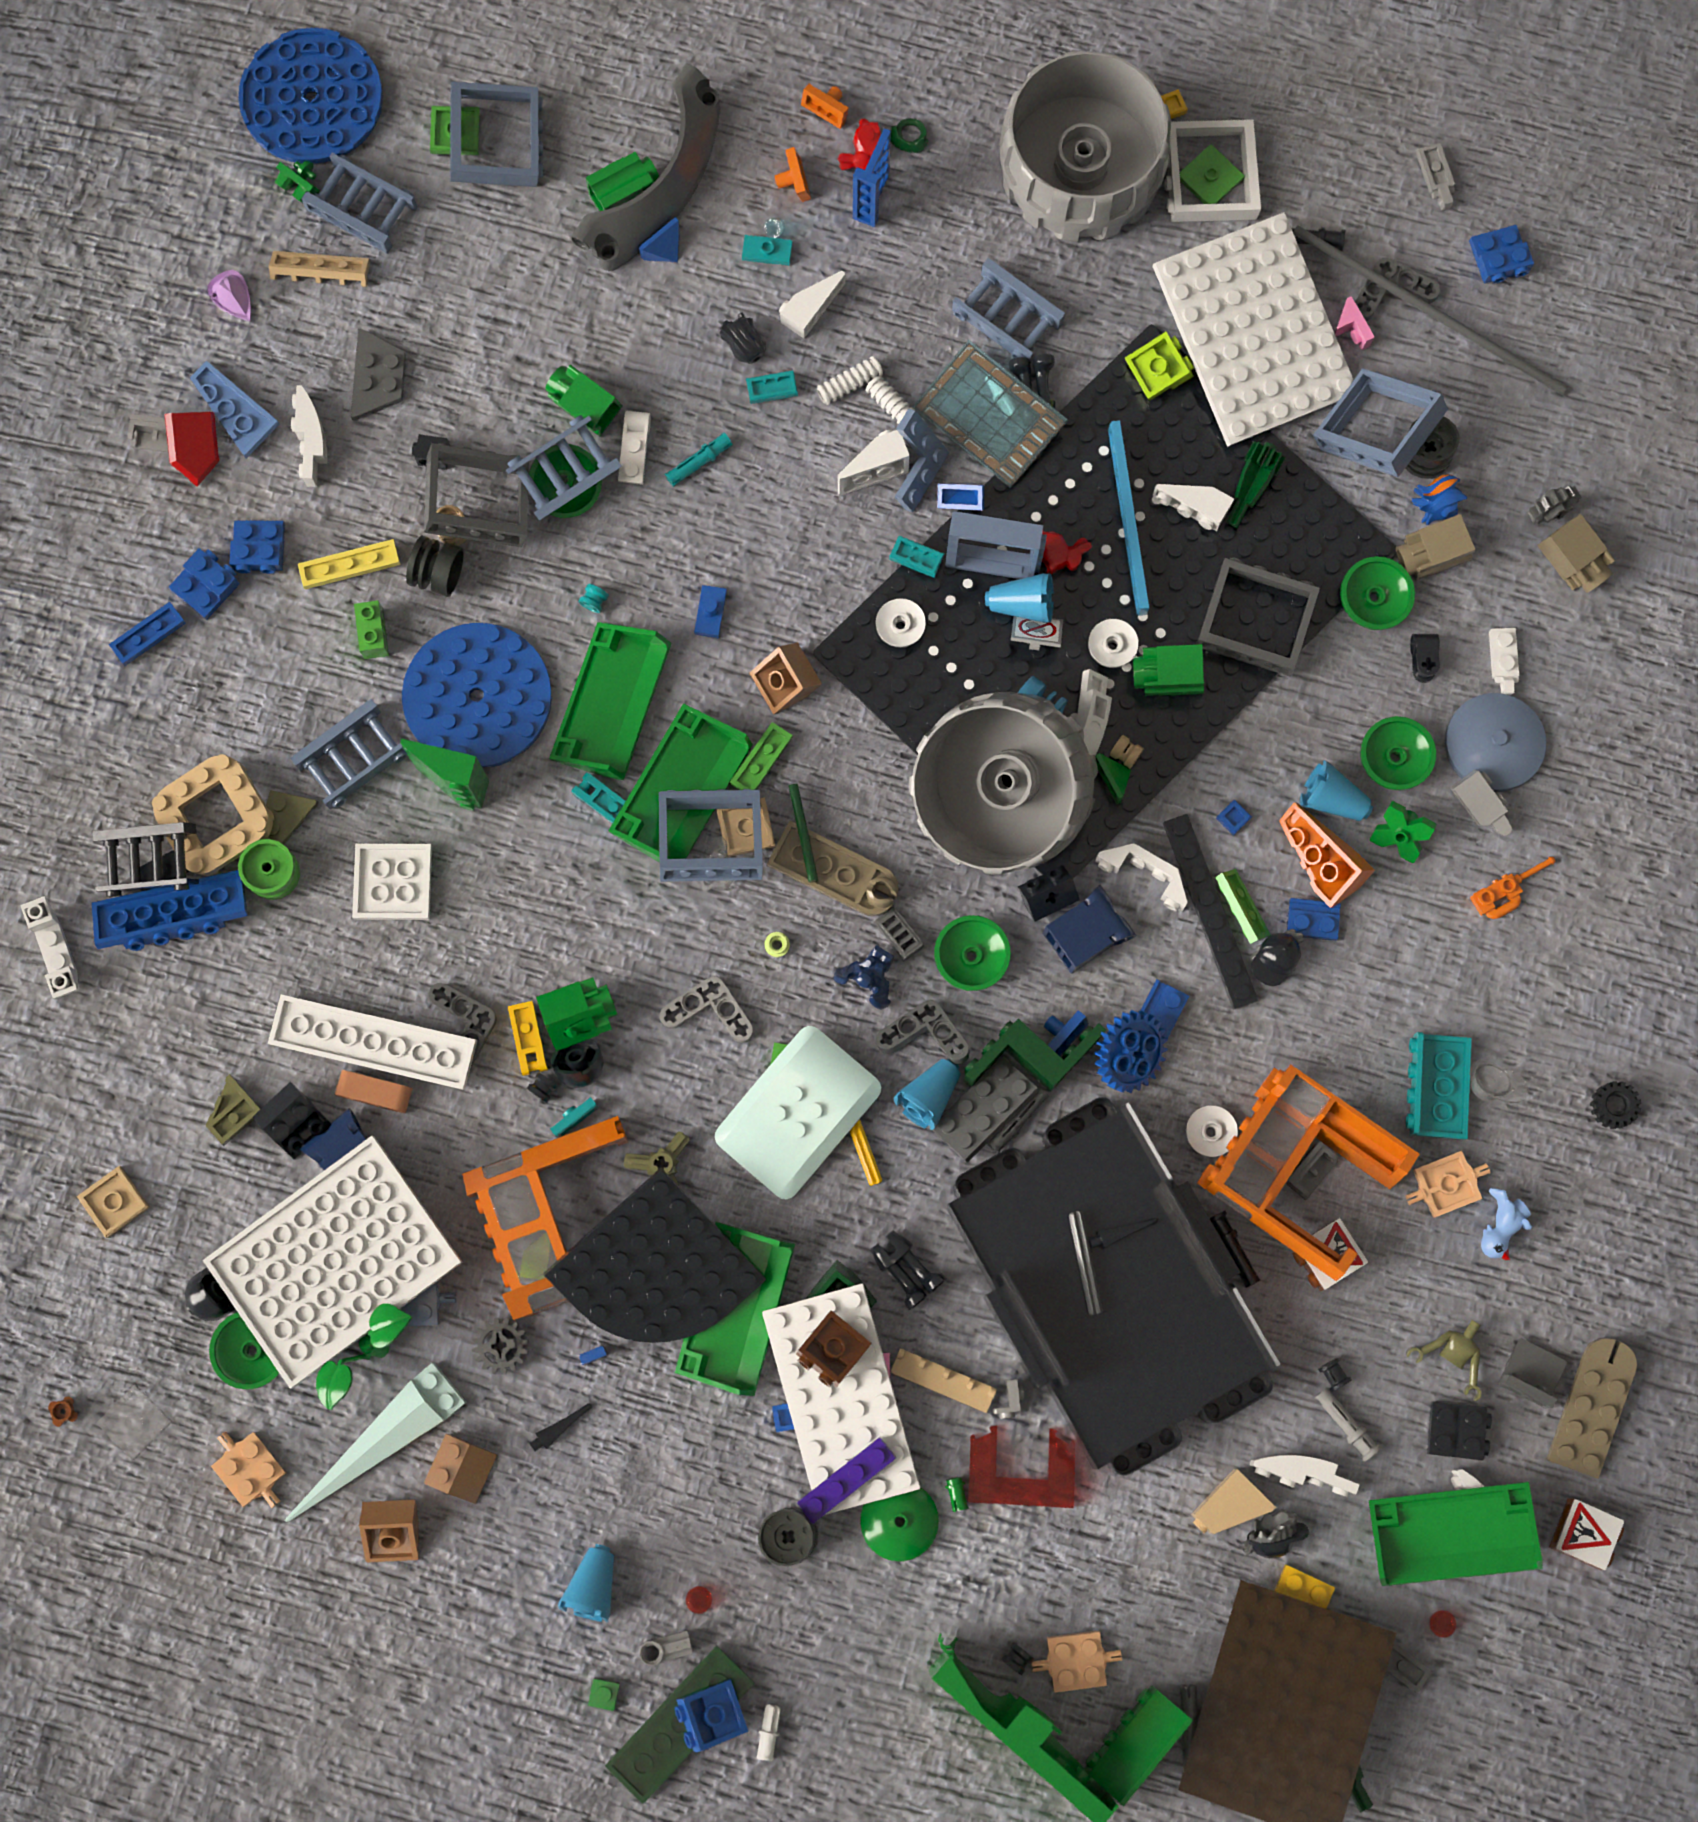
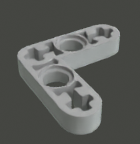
[660,977,753,1043]

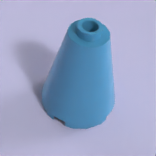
[985,573,1054,623]
[1300,760,1373,821]
[893,1059,961,1130]
[558,1544,614,1622]

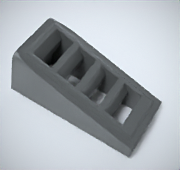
[874,907,924,962]

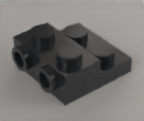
[1427,1401,1492,1461]

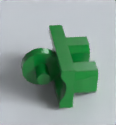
[274,160,321,203]

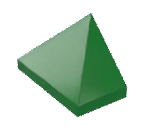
[1095,753,1131,805]

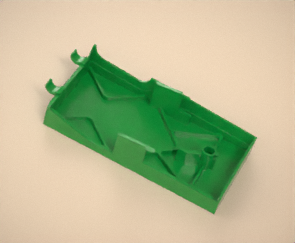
[928,1633,1119,1822]

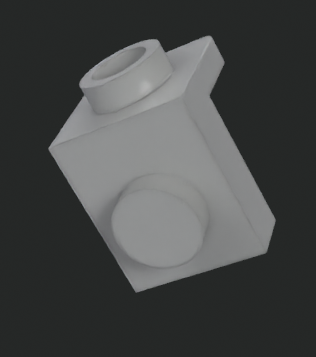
[993,1380,1024,1419]

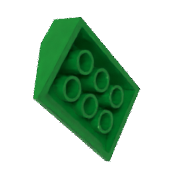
[400,738,489,810]
[1084,1685,1193,1807]

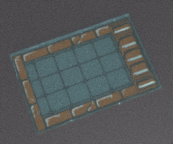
[912,340,1068,488]

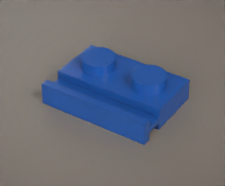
[1286,898,1341,941]
[1141,979,1189,1038]

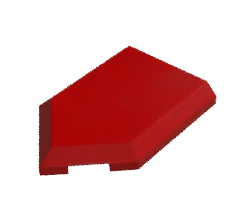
[164,412,219,487]

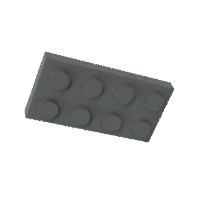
[932,1056,1039,1163]

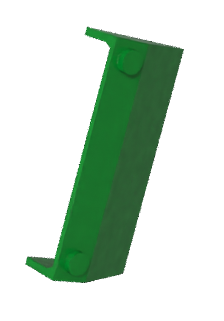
[549,622,672,780]
[608,703,753,863]
[675,1222,795,1396]
[1369,1482,1543,1586]

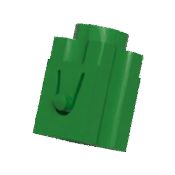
[585,152,660,211]
[545,364,623,437]
[1133,644,1204,696]
[536,977,618,1051]

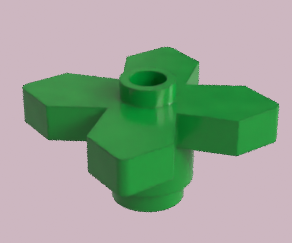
[1369,801,1437,863]

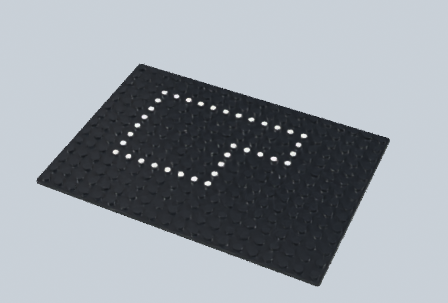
[813,324,1397,879]

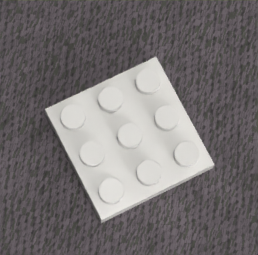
[352,844,432,920]

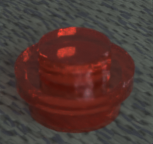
[686,1586,712,1614]
[1429,1610,1456,1638]

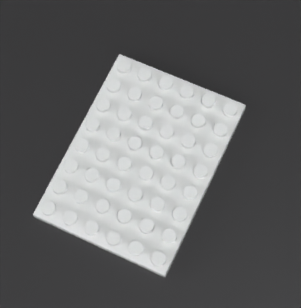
[1152,212,1354,447]
[203,1136,463,1389]

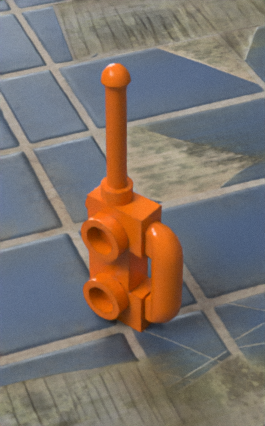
[1470,857,1556,919]

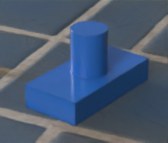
[694,585,727,638]
[1044,1010,1089,1056]

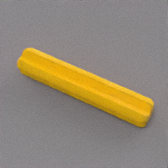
[850,1119,882,1186]

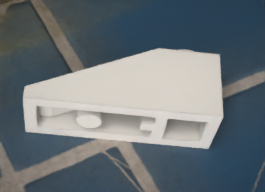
[779,271,846,338]

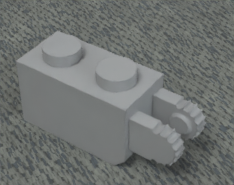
[1450,770,1513,836]

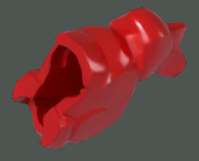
[838,118,881,170]
[1042,530,1092,575]

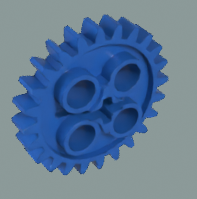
[1095,1010,1168,1093]

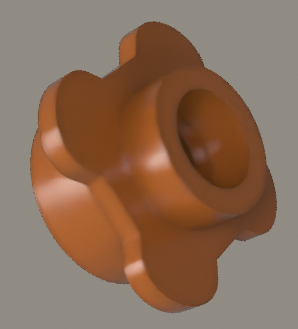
[48,1397,78,1427]

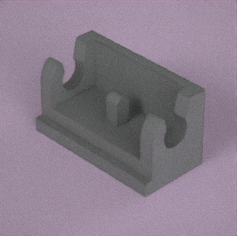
[1285,1141,1339,1201]

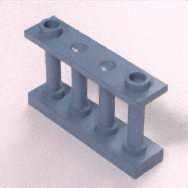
[302,153,418,254]
[952,258,1065,363]
[505,415,622,521]
[290,699,407,810]

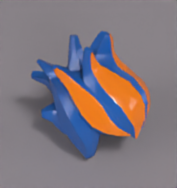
[1412,474,1467,525]

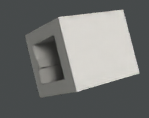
[1153,484,1234,531]

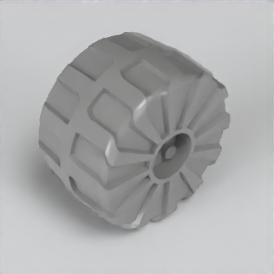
[1000,50,1171,242]
[909,692,1098,875]

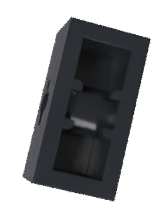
[1018,865,1080,922]

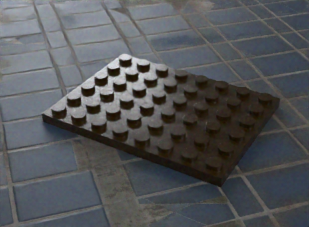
[1178,1580,1397,1822]

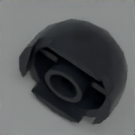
[551,1039,604,1088]
[185,1268,236,1321]

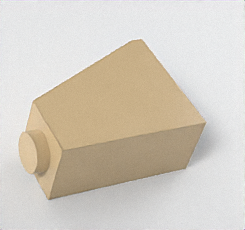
[1191,1469,1276,1534]

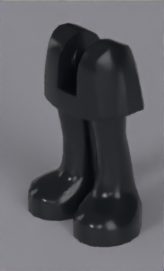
[1009,354,1056,427]
[871,1230,947,1310]

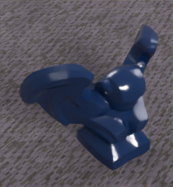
[833,945,894,1010]

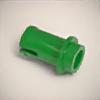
[945,1477,969,1512]

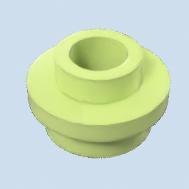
[765,932,790,957]

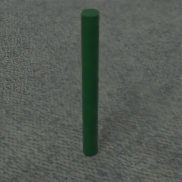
[788,784,818,883]

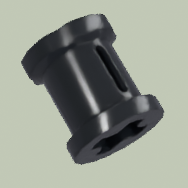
[1318,1357,1352,1392]

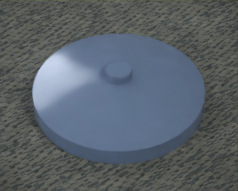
[1445,693,1546,792]

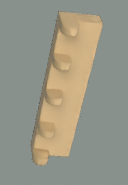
[269,251,370,287]
[890,1348,997,1413]

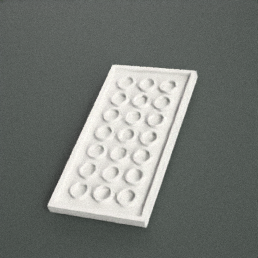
[762,1283,921,1515]

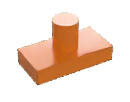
[801,84,849,129]
[775,147,811,202]

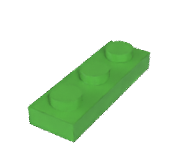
[730,722,793,790]
[1215,869,1271,944]

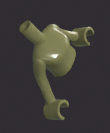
[1406,1320,1481,1401]

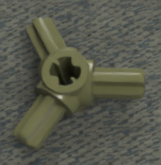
[624,1131,690,1186]

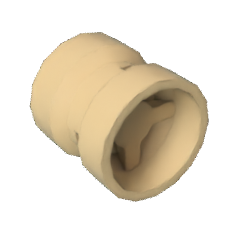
[1109,735,1144,769]

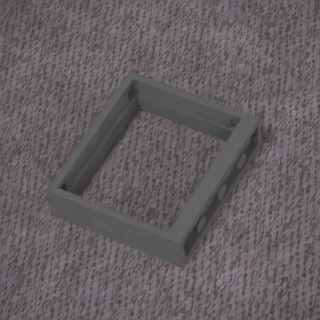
[424,443,529,547]
[1196,558,1320,677]

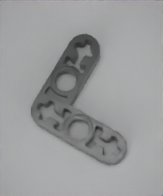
[1355,257,1440,321]
[428,983,497,1069]
[876,1000,970,1064]

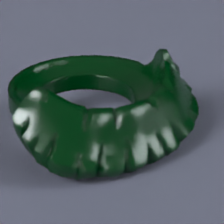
[890,118,929,153]

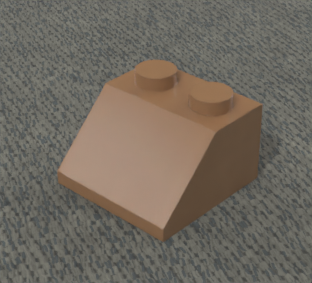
[750,642,822,715]
[424,1434,497,1504]
[359,1500,419,1562]

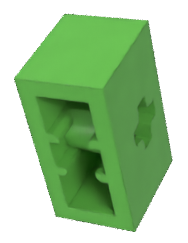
[354,600,389,659]

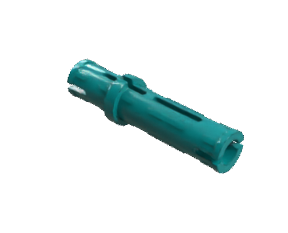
[664,432,733,487]

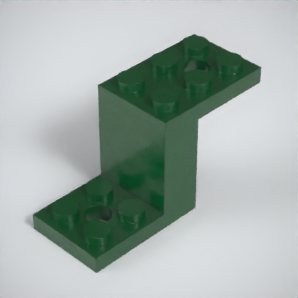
[964,1018,1106,1092]

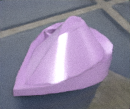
[207,270,251,322]

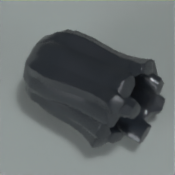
[719,312,766,364]

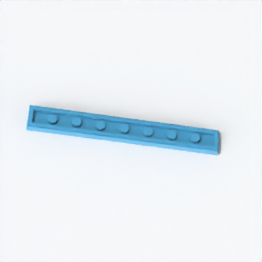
[1108,420,1149,616]

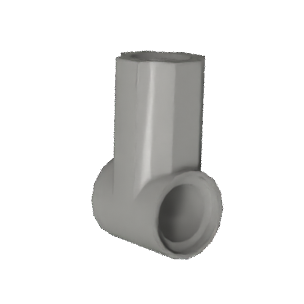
[639,1631,693,1666]

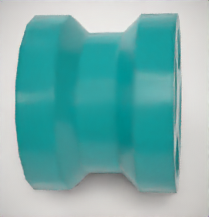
[578,584,609,613]

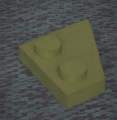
[266,790,318,845]
[206,1074,261,1146]

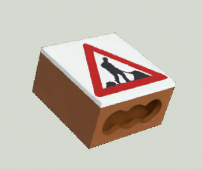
[1292,1218,1368,1291]
[1549,1498,1624,1571]

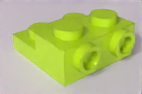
[1125,332,1194,400]

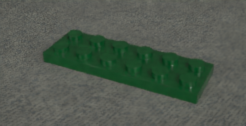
[605,1645,755,1804]

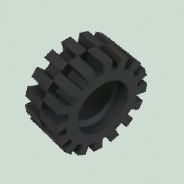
[1590,1081,1642,1129]

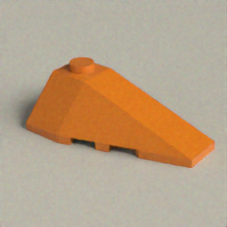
[1279,802,1375,908]

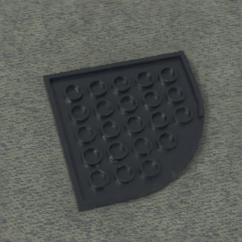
[544,1167,766,1343]

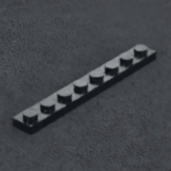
[1163,814,1258,1010]

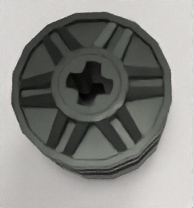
[1406,416,1459,479]
[406,535,464,597]
[758,1508,818,1566]

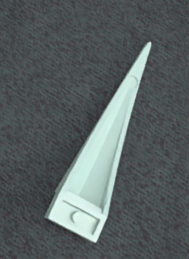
[285,1362,467,1522]

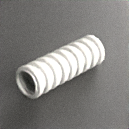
[817,356,883,405]
[866,376,925,425]

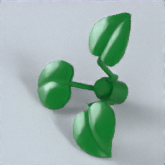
[316,1303,412,1410]

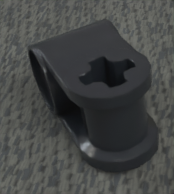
[1410,634,1440,683]

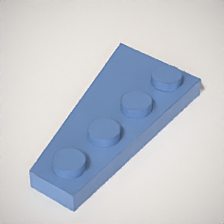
[190,361,279,459]

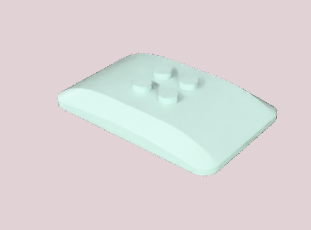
[715,1026,882,1199]

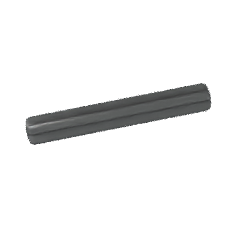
[1069,1211,1103,1315]

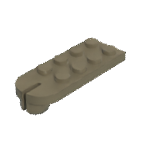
[767,820,898,916]
[1546,1338,1637,1479]

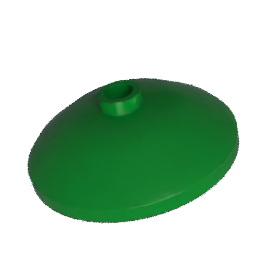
[529,444,602,518]
[1341,556,1415,630]
[1360,716,1436,791]
[934,915,1011,991]
[209,1312,280,1390]
[860,1488,939,1561]

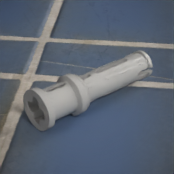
[1315,1387,1382,1462]

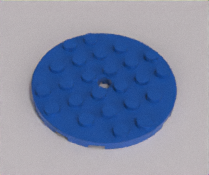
[238,28,383,164]
[402,623,552,768]

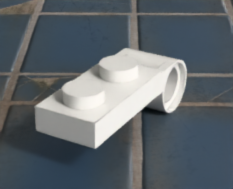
[618,411,651,485]

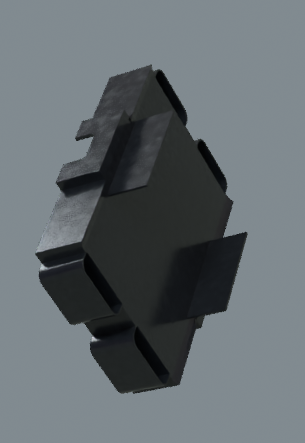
[946,1097,1281,1476]

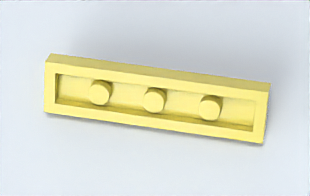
[298,539,401,589]

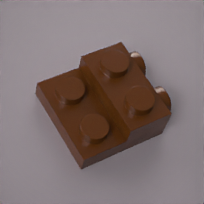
[796,1310,872,1388]

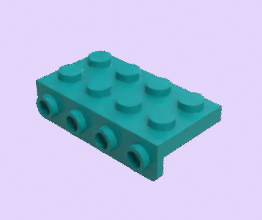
[1406,1032,1472,1140]

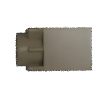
[1396,514,1476,580]
[1537,514,1615,593]

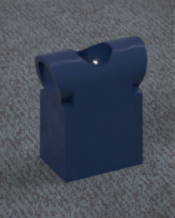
[1043,885,1137,974]
[300,1108,368,1171]

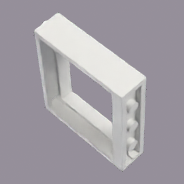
[1165,120,1261,222]

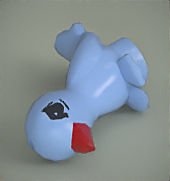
[1481,1187,1532,1260]

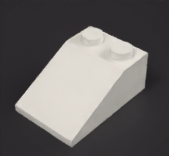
[838,429,909,496]

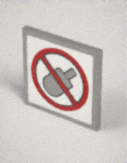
[1011,616,1063,650]

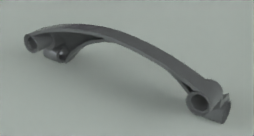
[570,63,720,271]

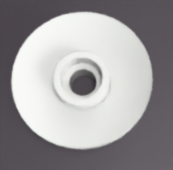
[876,599,925,647]
[1088,619,1138,668]
[1186,1106,1238,1157]

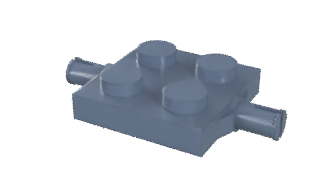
[400,1282,456,1326]

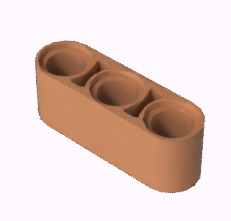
[335,1070,413,1114]

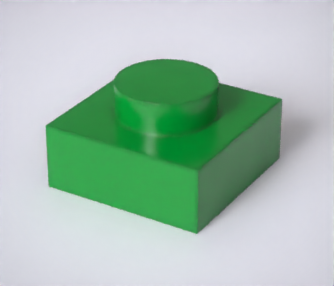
[588,1678,620,1711]

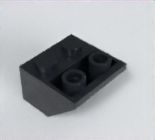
[253,1081,332,1160]

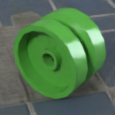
[238,839,300,900]

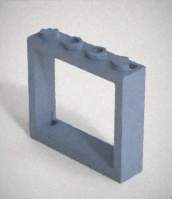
[450,81,543,187]
[1313,368,1448,477]
[945,511,1047,579]
[659,789,763,882]

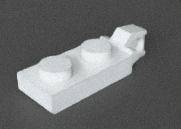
[1489,628,1519,696]

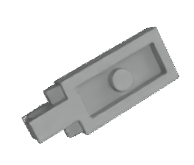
[1416,143,1455,211]

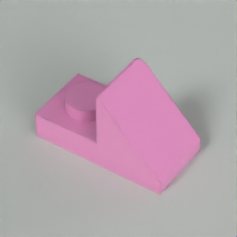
[1334,296,1375,350]

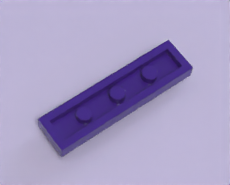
[797,1437,896,1524]

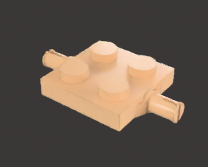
[1405,1151,1490,1218]
[211,1432,286,1508]
[1031,1630,1122,1693]

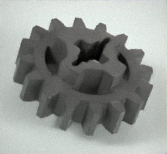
[1527,485,1582,524]
[472,1318,529,1375]

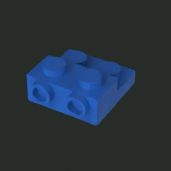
[1469,225,1534,284]
[229,520,285,574]
[168,548,240,620]
[675,1679,749,1752]

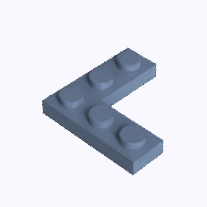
[895,409,949,512]

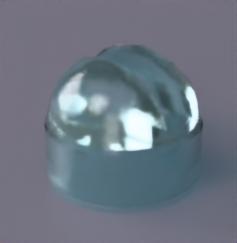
[764,217,786,238]

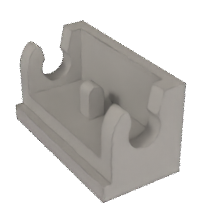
[128,414,169,453]

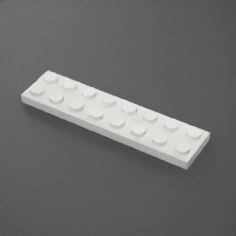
[268,995,478,1090]

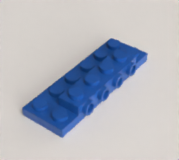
[92,870,248,951]

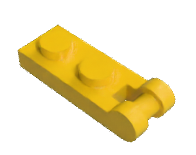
[508,1001,548,1076]

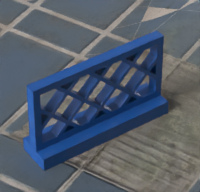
[853,128,891,228]

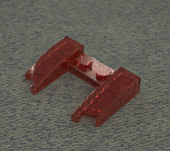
[967,1425,1075,1508]

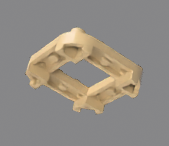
[152,754,275,876]

